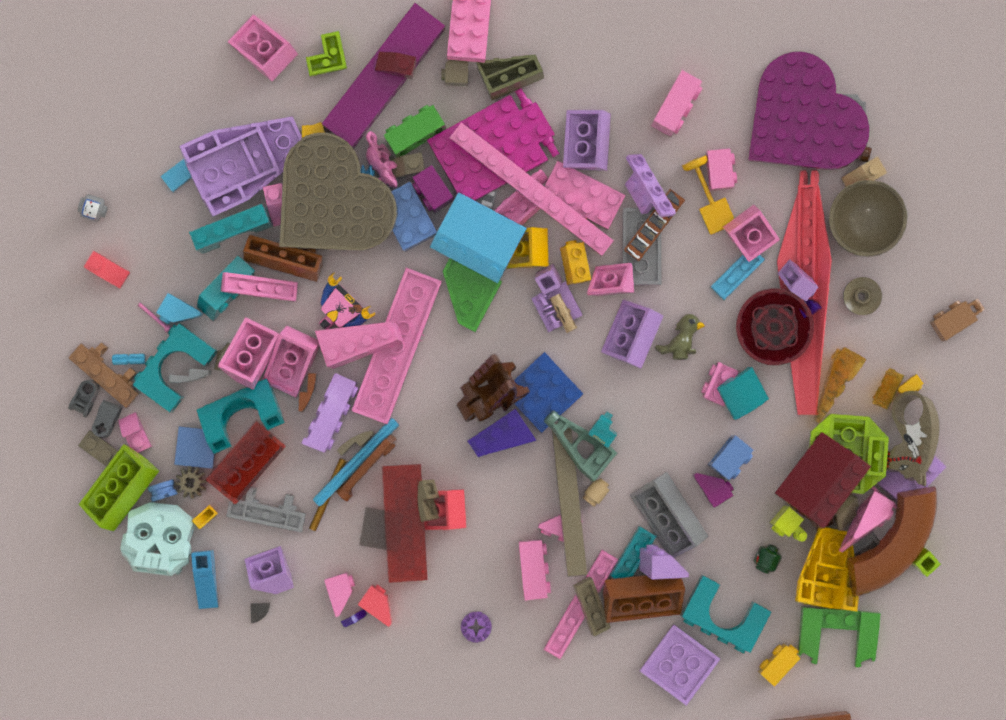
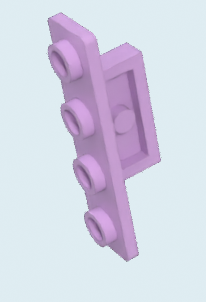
[625,154,676,217]

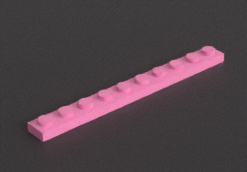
[450,122,614,256]

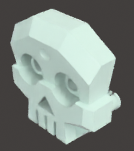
[120,502,196,576]

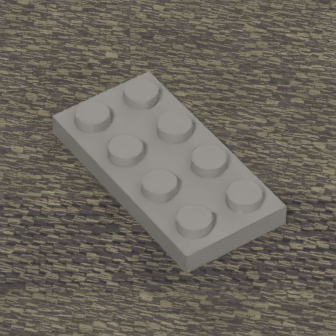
[623,208,661,285]

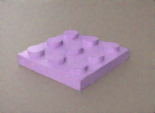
[639,624,720,706]

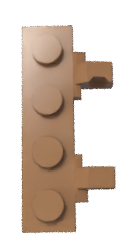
[69,342,140,408]

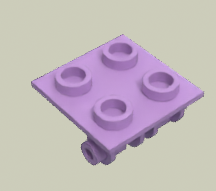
[531,281,582,333]

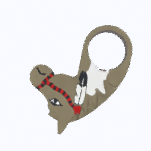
[886,391,940,486]

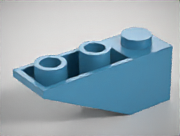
[191,550,218,609]

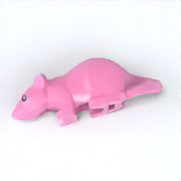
[366,131,397,188]

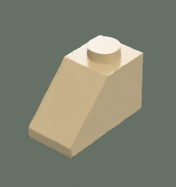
[841,156,887,187]

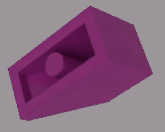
[692,473,734,508]

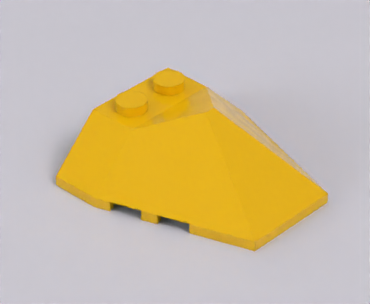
[795,527,859,612]

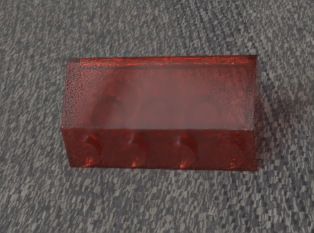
[206,419,286,505]

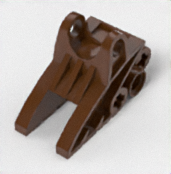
[457,354,530,422]

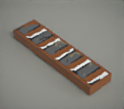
[624,189,685,262]

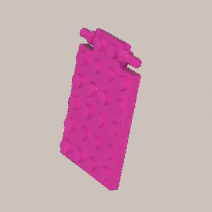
[427,88,560,201]

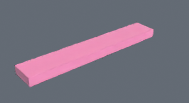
[544,550,618,659]

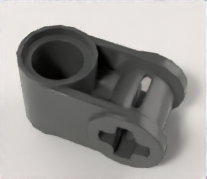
[68,380,100,418]
[92,400,122,438]

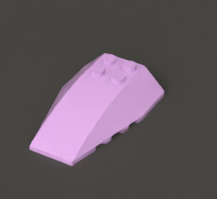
[179,116,302,217]

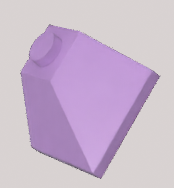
[245,546,294,594]

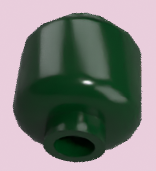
[753,544,782,574]

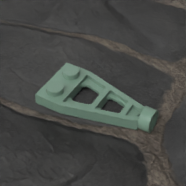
[544,410,617,482]

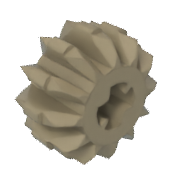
[174,466,208,499]

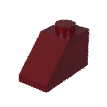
[375,52,417,79]

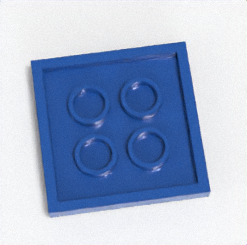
[514,352,583,433]

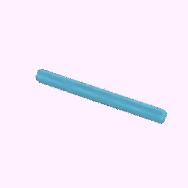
[313,418,399,506]

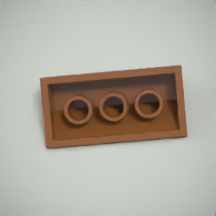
[603,575,685,623]

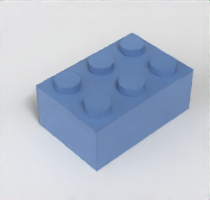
[391,182,437,252]

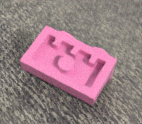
[701,362,739,406]

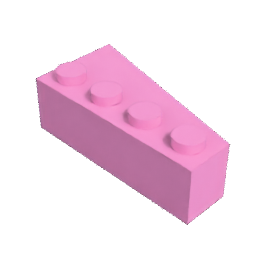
[315,322,403,369]

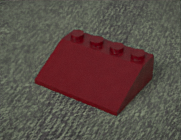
[774,432,871,529]

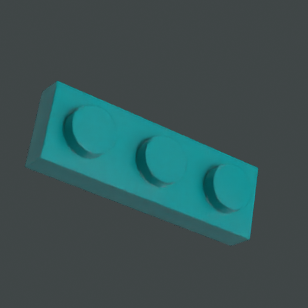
[610,526,657,579]

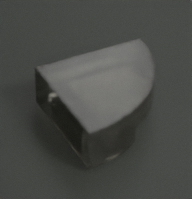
[250,603,270,623]

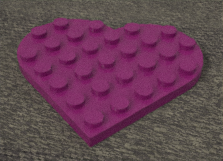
[748,52,870,170]

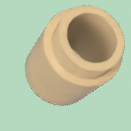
[582,478,610,507]

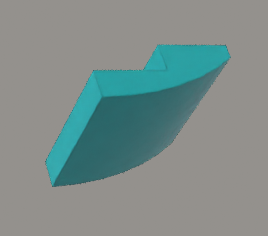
[717,367,769,420]

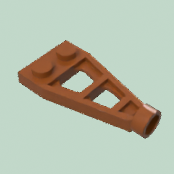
[336,434,397,502]

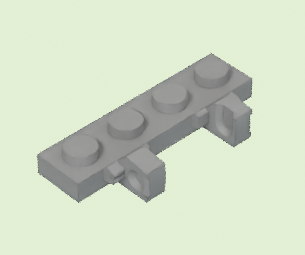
[226,486,306,532]

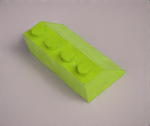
[78,444,159,531]

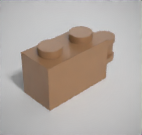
[930,298,985,341]

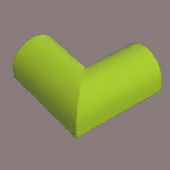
[306,31,347,77]

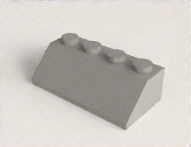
[630,472,709,558]

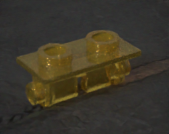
[872,368,905,410]

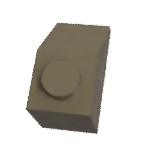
[441,60,469,86]
[390,152,425,179]
[833,493,859,531]

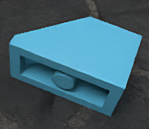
[156,293,204,324]

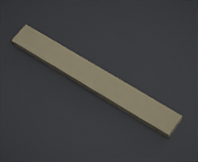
[552,423,587,577]

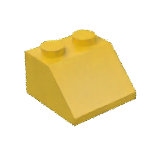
[506,227,549,269]

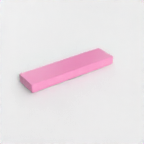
[221,272,298,302]

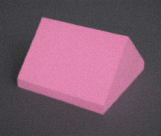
[587,263,634,296]

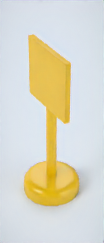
[682,155,734,235]

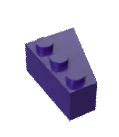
[468,409,537,457]

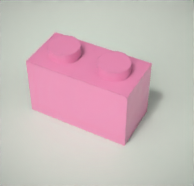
[706,148,737,191]

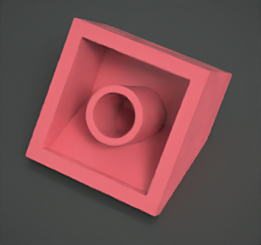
[423,489,466,530]

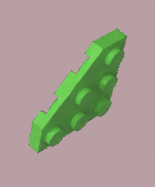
[443,258,502,332]

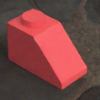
[84,251,130,289]
[358,584,392,627]

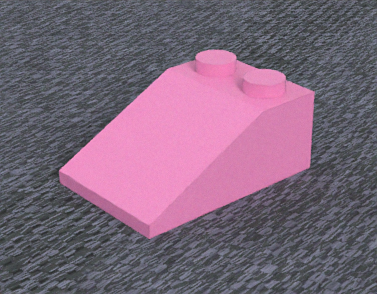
[228,14,298,81]
[263,326,320,397]
[839,491,894,552]

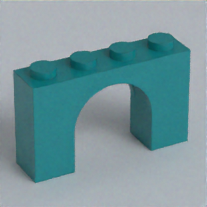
[189,204,273,254]
[133,323,218,413]
[196,378,285,454]
[680,574,772,654]

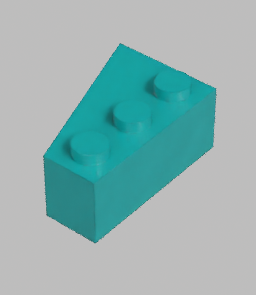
[196,256,255,322]

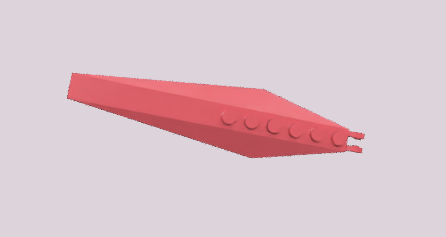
[777,170,832,415]

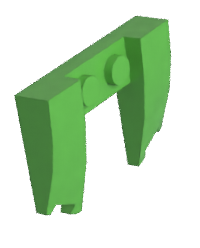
[798,606,881,668]

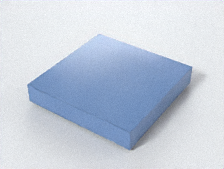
[174,426,215,469]

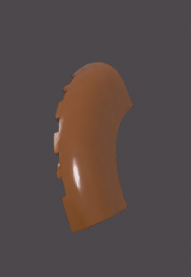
[847,486,937,597]

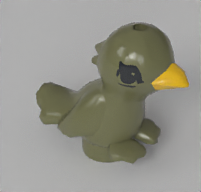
[655,314,705,360]

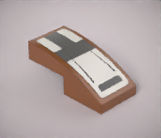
[298,373,318,411]

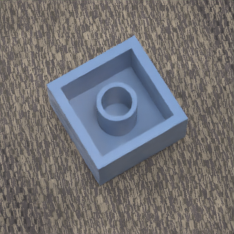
[707,435,754,480]

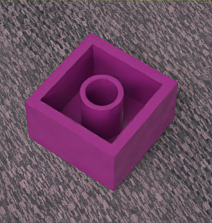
[412,165,454,213]

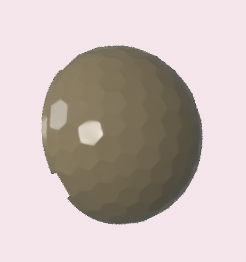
[829,180,908,257]

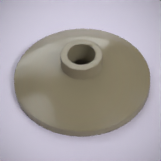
[843,277,882,315]

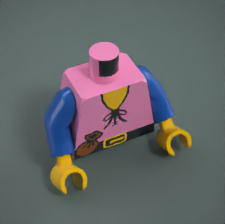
[319,272,376,330]

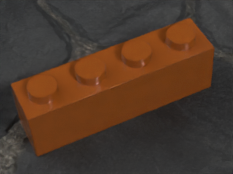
[243,235,323,282]

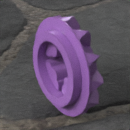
[461,612,492,643]

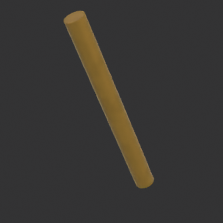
[309,458,347,531]

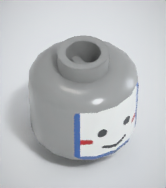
[78,194,108,222]

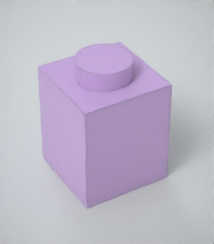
[534,264,562,295]

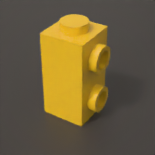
[560,240,591,285]
[758,643,800,687]

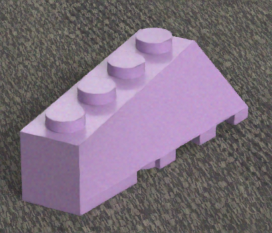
[302,373,359,453]

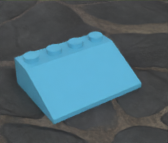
[430,192,527,283]

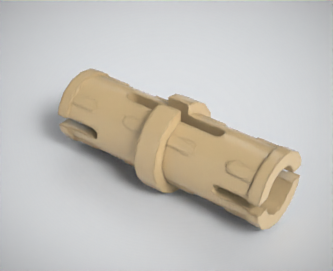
[549,294,577,333]

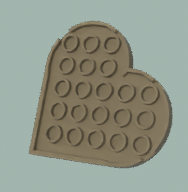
[279,133,397,251]

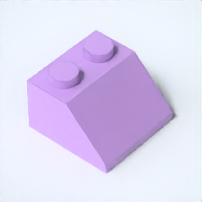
[640,544,689,579]

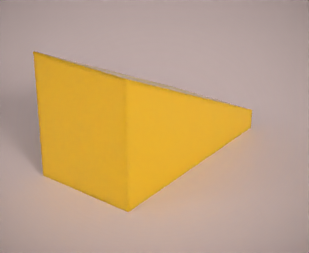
[192,505,218,530]

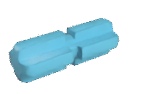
[112,354,146,365]

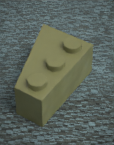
[476,54,544,101]

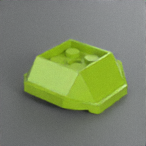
[809,414,889,494]

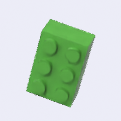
[384,105,446,158]

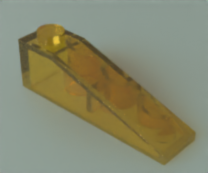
[813,347,867,423]

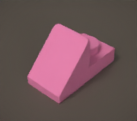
[118,412,152,453]

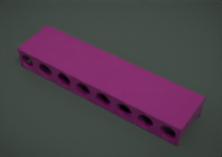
[322,3,445,148]

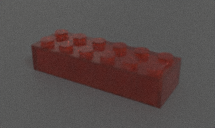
[381,464,428,583]

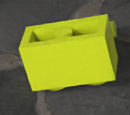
[769,505,807,542]

